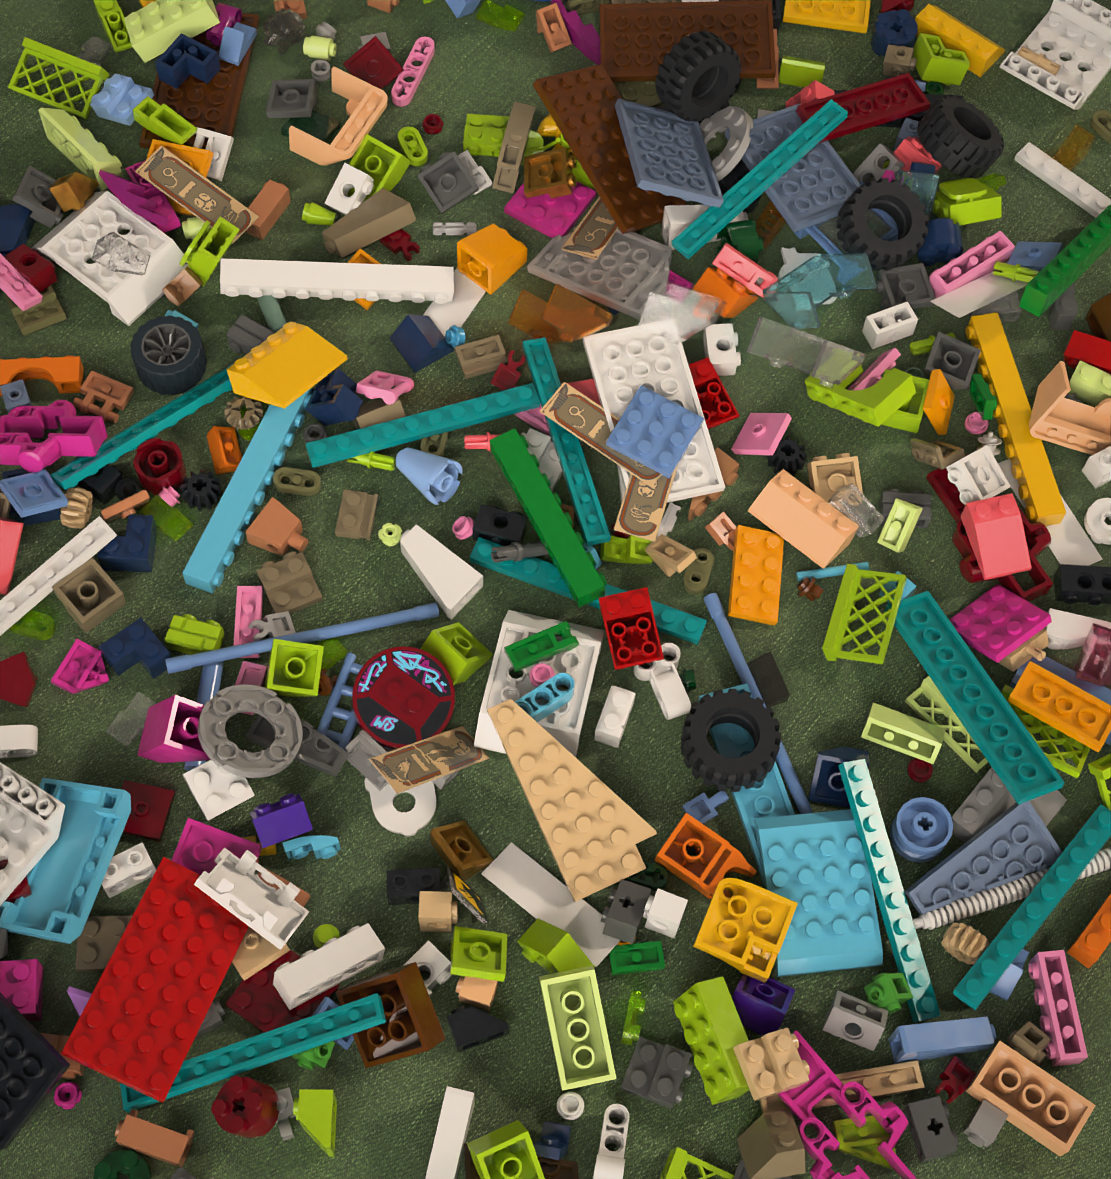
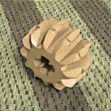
[60,488,93,529]
[941,923,990,965]

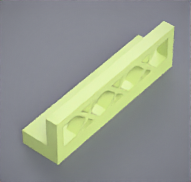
[905,676,989,773]

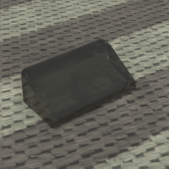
[747,652,790,707]

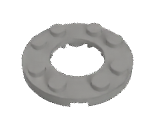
[700,106,753,182]
[198,684,303,778]

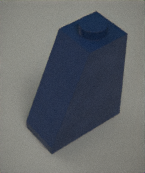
[0,203,36,257]

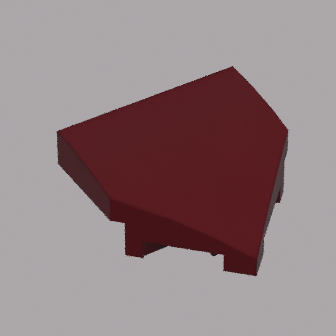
[0,652,38,707]

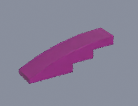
[551,0,601,65]
[99,169,169,226]

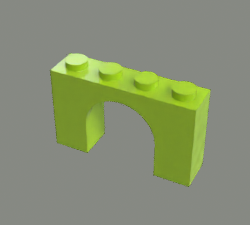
[804,347,916,427]

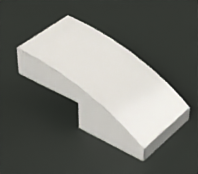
[458,150,493,196]

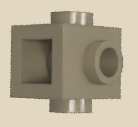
[883,45,917,77]
[1006,1021,1051,1066]

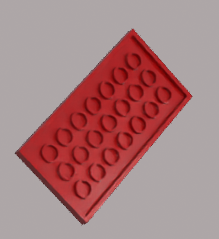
[61,857,249,1103]

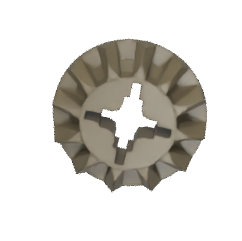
[224,396,263,429]

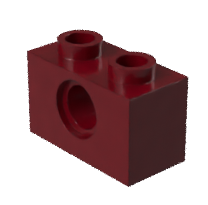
[4,244,58,293]

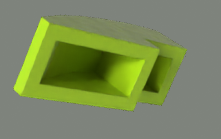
[133,96,197,145]

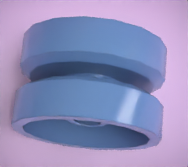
[890,797,953,863]

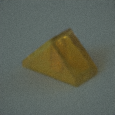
[1053,124,1096,171]

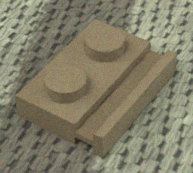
[455,335,509,379]
[335,489,379,541]

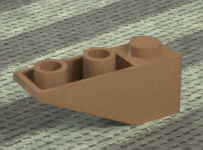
[688,447,739,521]

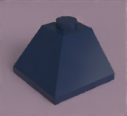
[808,747,869,808]

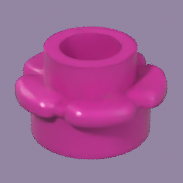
[54,1082,82,1109]

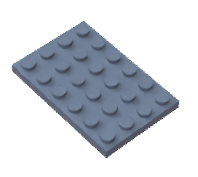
[615,98,724,208]
[724,104,861,232]

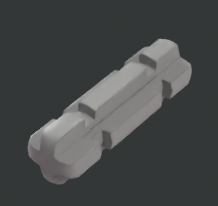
[433,222,477,235]

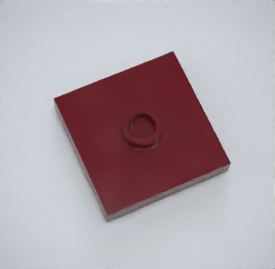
[343,36,404,90]
[122,780,176,842]

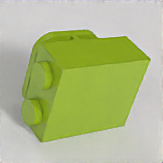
[931,178,1002,225]
[179,217,240,287]

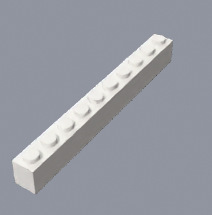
[220,259,454,304]

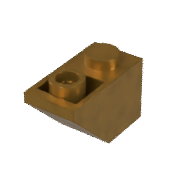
[49,172,99,212]

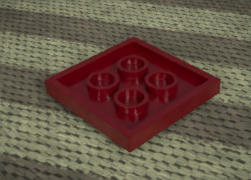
[225,950,340,1033]

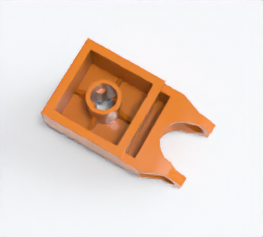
[654,813,757,899]

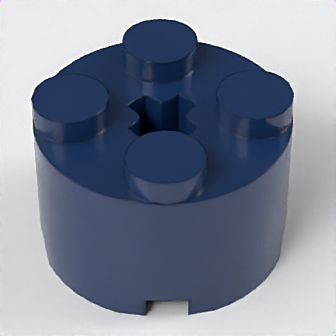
[871,9,918,57]
[917,218,963,266]

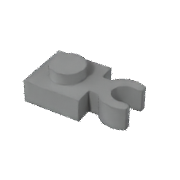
[249,611,296,641]

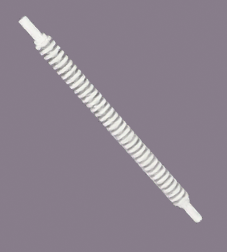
[912,847,1111,930]

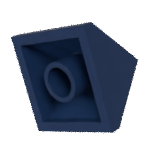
[390,314,454,373]

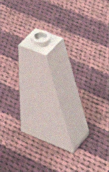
[661,205,748,250]
[400,524,483,620]
[425,1086,475,1179]

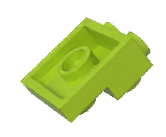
[463,114,510,157]
[450,926,507,982]

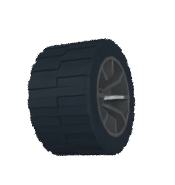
[131,315,207,395]

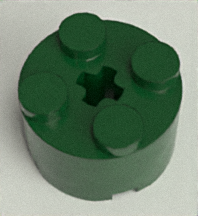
[717,220,763,264]

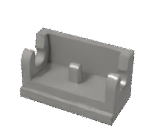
[345,730,388,791]

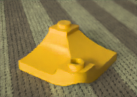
[693,878,798,983]

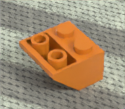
[693,267,759,318]

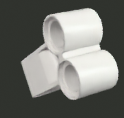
[633,643,691,720]
[0,725,38,758]
[593,1104,629,1179]

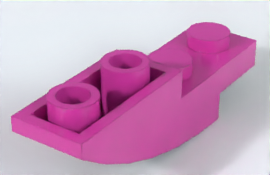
[125,160,181,233]

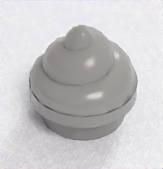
[316,21,337,41]

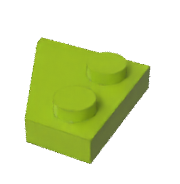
[832,1115,896,1169]

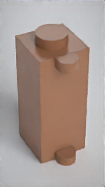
[245,180,291,240]
[115,1109,195,1167]

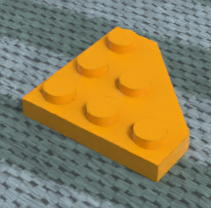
[146,139,214,217]

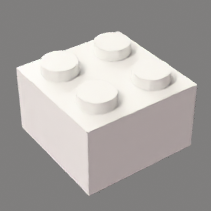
[182,760,255,821]

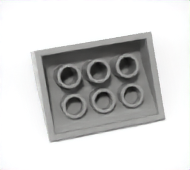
[951,767,1067,843]

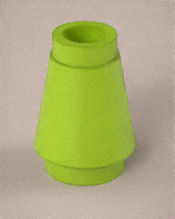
[301,202,336,226]

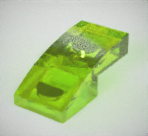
[476,0,525,31]
[140,494,193,542]

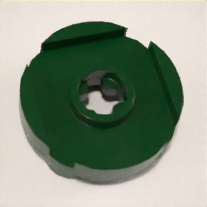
[93,1150,151,1179]

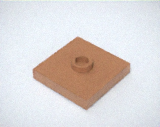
[101,490,150,524]

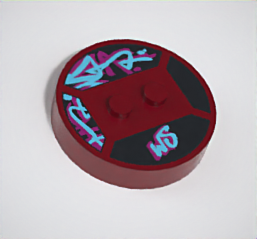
[351,646,455,750]

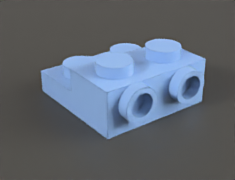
[90,73,155,126]

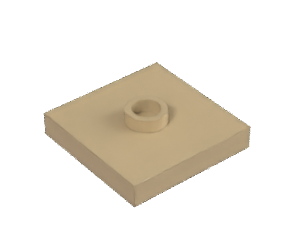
[232,927,290,981]

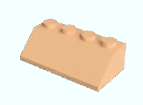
[748,469,859,569]
[965,1041,1096,1157]

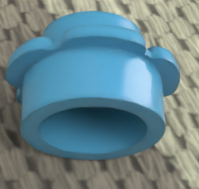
[445,325,465,348]

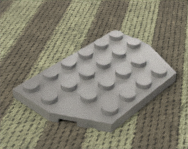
[527,227,673,321]

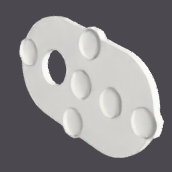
[364,745,436,837]

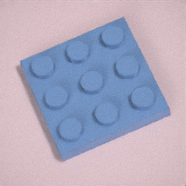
[606,385,704,479]

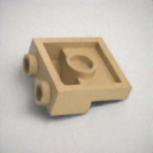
[807,453,864,508]
[733,1027,810,1101]

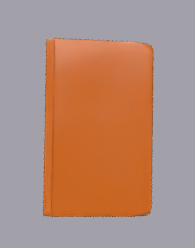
[207,426,242,475]

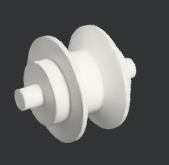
[977,431,1002,456]

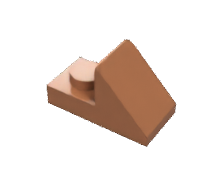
[536,3,572,53]

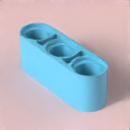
[515,673,574,723]

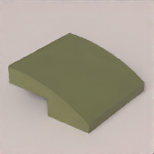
[5,285,67,336]

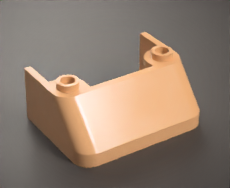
[289,67,388,166]
[1029,361,1111,455]

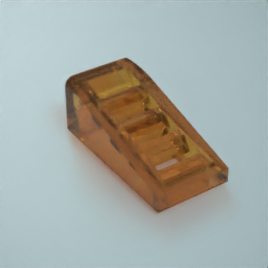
[756,201,786,250]

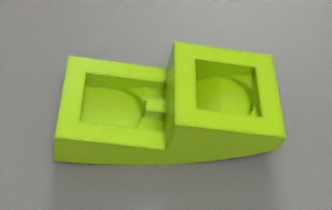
[600,535,653,564]

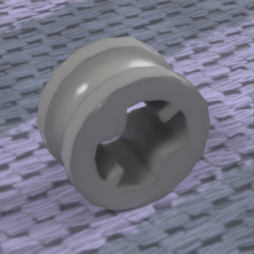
[311,60,331,82]

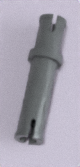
[491,541,548,563]

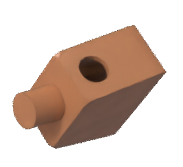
[245,497,308,556]

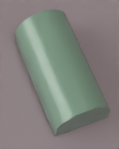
[258,295,287,333]

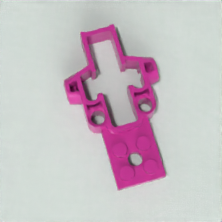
[0,400,108,472]
[778,1030,917,1179]

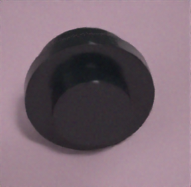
[115,478,139,501]

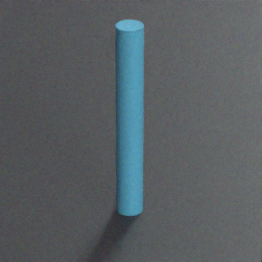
[796,562,869,582]

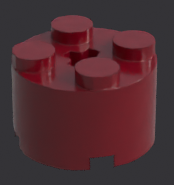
[133,438,186,496]
[211,1076,279,1138]

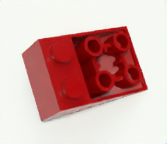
[689,357,740,429]
[599,587,664,670]

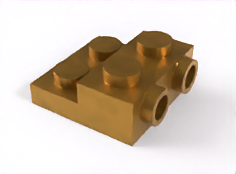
[524,147,576,199]

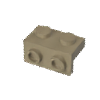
[910,438,966,469]

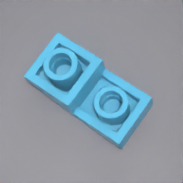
[282,835,341,860]

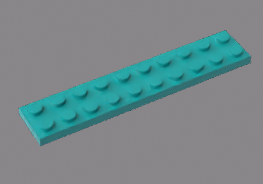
[884,591,1065,805]

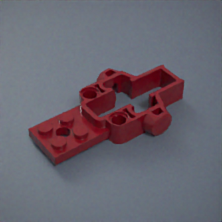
[926,455,1053,602]

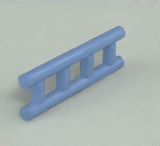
[317,653,363,751]

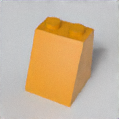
[457,223,528,295]

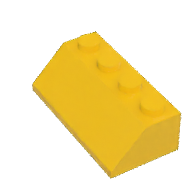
[915,4,1005,77]

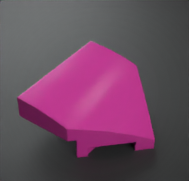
[51,639,109,694]

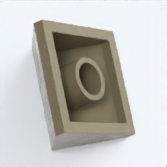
[352,398,406,430]

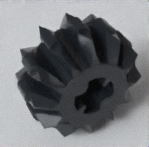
[766,435,807,476]
[180,469,222,512]

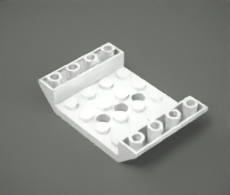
[999,0,1111,110]
[31,191,188,326]
[474,610,605,757]
[0,762,65,906]

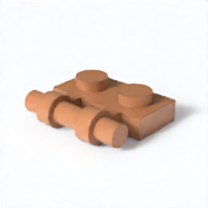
[73,371,134,423]

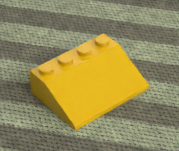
[226,322,348,409]

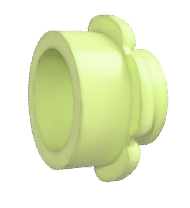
[378,523,402,546]

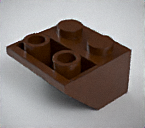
[1085,293,1111,341]

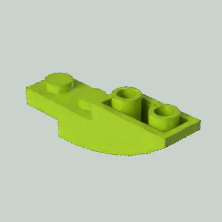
[93,0,133,53]

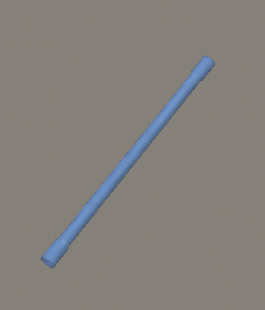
[703,593,813,814]
[165,602,439,674]

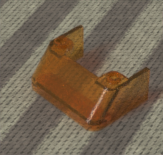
[507,284,613,344]

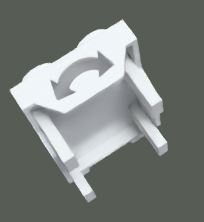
[194,848,309,950]

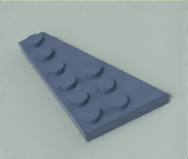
[904,801,1062,914]

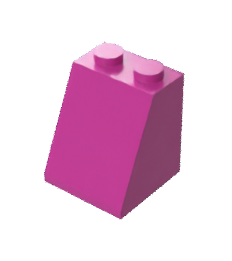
[137,695,210,763]

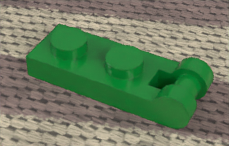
[504,621,579,672]

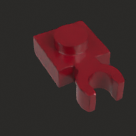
[379,229,420,261]
[490,350,526,391]
[935,1056,976,1104]

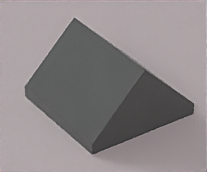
[924,331,981,390]

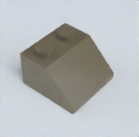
[52,558,126,633]
[737,1109,805,1179]

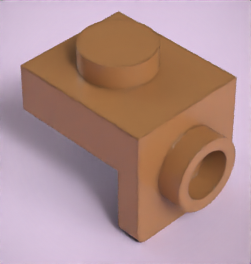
[162,266,203,307]

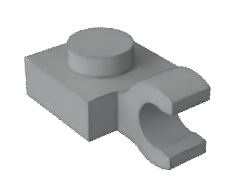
[275,1087,296,1141]

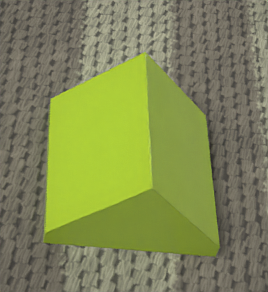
[779,55,825,87]

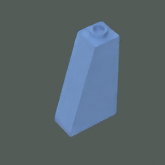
[888,1017,996,1064]

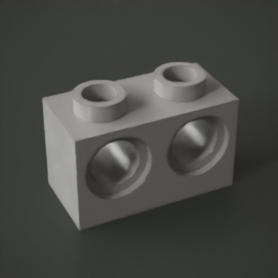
[853,143,905,184]

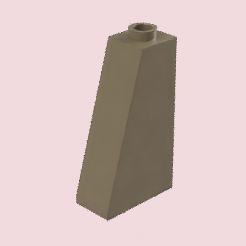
[322,188,416,258]

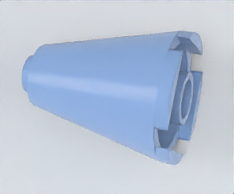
[396,447,463,505]

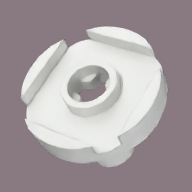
[1084,498,1111,545]

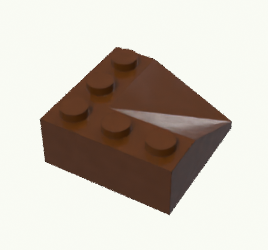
[336,962,446,1068]

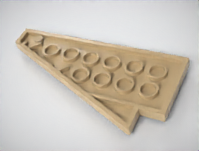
[487,699,657,902]

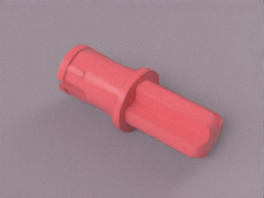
[464,432,502,451]

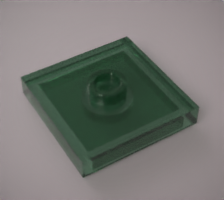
[281,110,341,143]

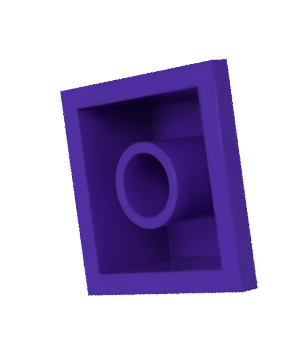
[250,794,313,848]
[732,974,795,1037]

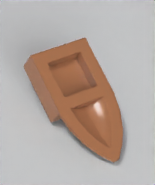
[705,511,737,551]

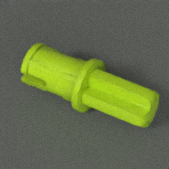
[993,261,1039,283]
[909,332,956,356]
[347,451,396,471]

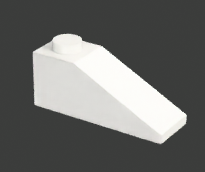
[1043,608,1111,650]

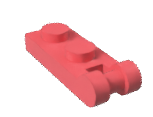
[712,243,778,298]

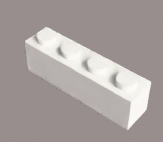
[273,923,385,1010]

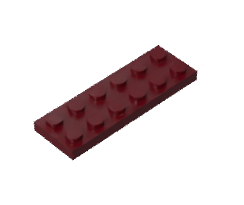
[796,73,931,144]

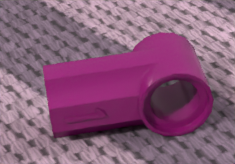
[206,3,242,46]

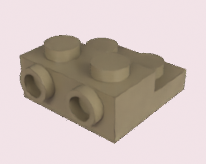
[257,552,323,614]

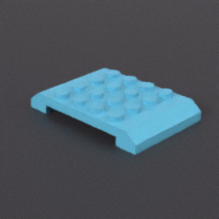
[0,778,131,944]
[754,809,883,977]

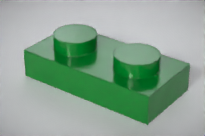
[969,374,997,420]
[609,941,665,975]

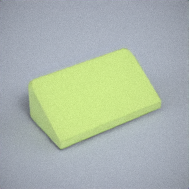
[877,498,922,553]

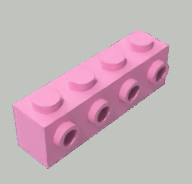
[929,231,1015,298]
[1028,950,1088,1067]

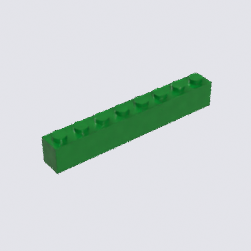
[1019,205,1111,317]
[489,428,607,607]

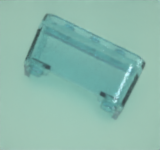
[762,253,877,330]

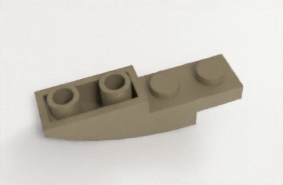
[492,101,536,194]

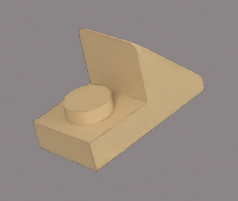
[645,534,697,577]

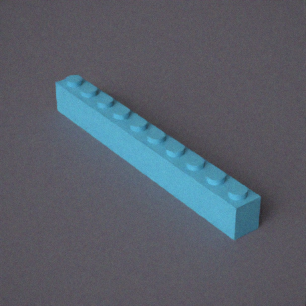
[182,388,312,594]

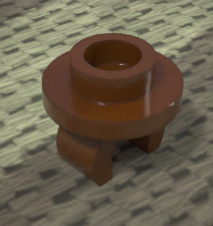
[797,576,824,602]
[318,669,338,696]

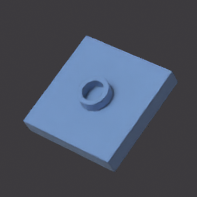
[1007,241,1063,272]
[0,469,68,518]

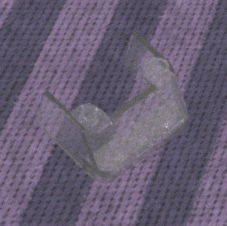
[638,282,727,344]
[747,317,866,388]

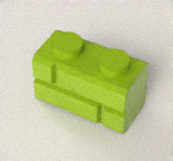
[165,614,225,655]

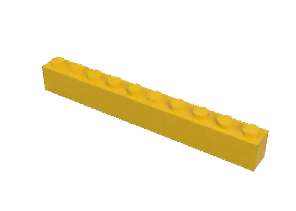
[965,312,1066,526]

